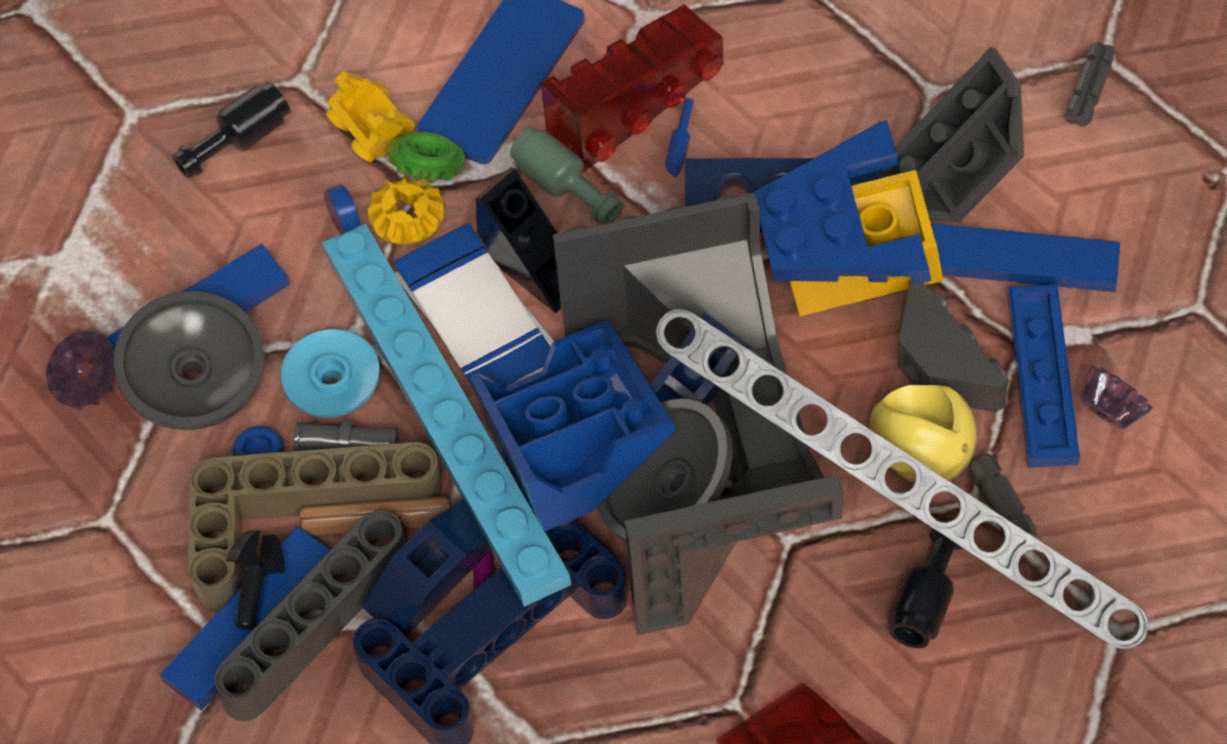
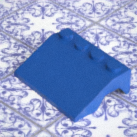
[470,319,676,532]

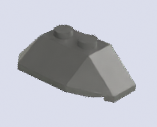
[881,47,1024,222]

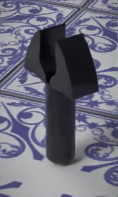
[226,530,285,630]

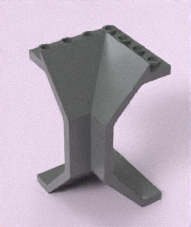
[553,192,843,635]

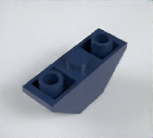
[362,500,492,636]

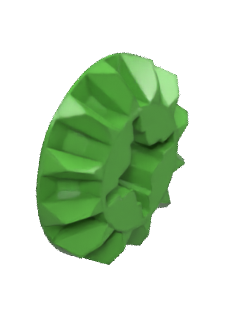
[389,132,465,182]

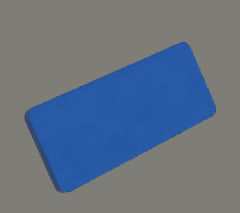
[417,0,585,164]

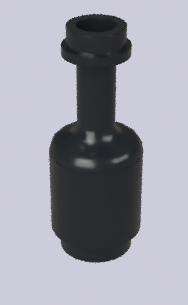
[172,82,290,179]
[888,518,963,648]

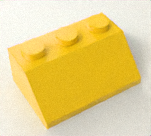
[790,170,944,316]

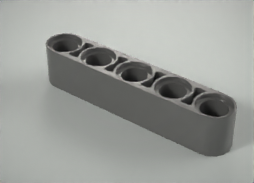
[214,510,406,721]

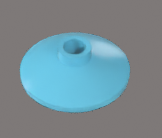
[281,329,380,418]

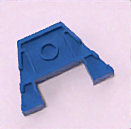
[753,120,932,283]

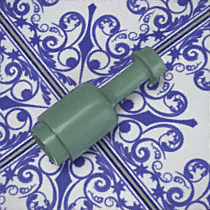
[510,127,623,224]

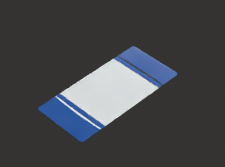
[394,224,551,389]

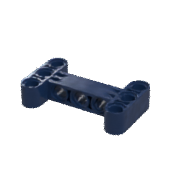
[353,491,628,744]

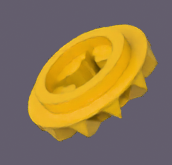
[367,174,445,244]

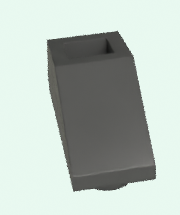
[897,280,1009,412]

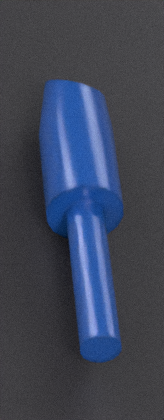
[665,98,694,177]

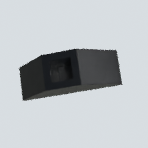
[475,167,561,314]

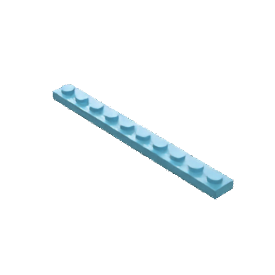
[322,224,571,607]

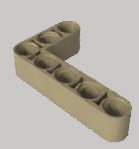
[188,442,443,612]

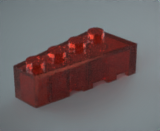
[541,4,724,172]

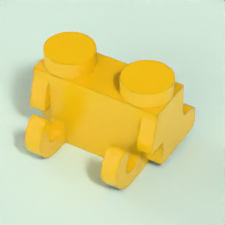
[326,71,415,162]

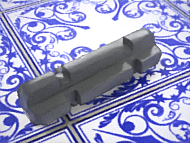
[1066,42,1115,127]
[969,454,1036,537]

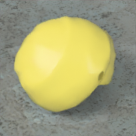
[869,385,977,483]

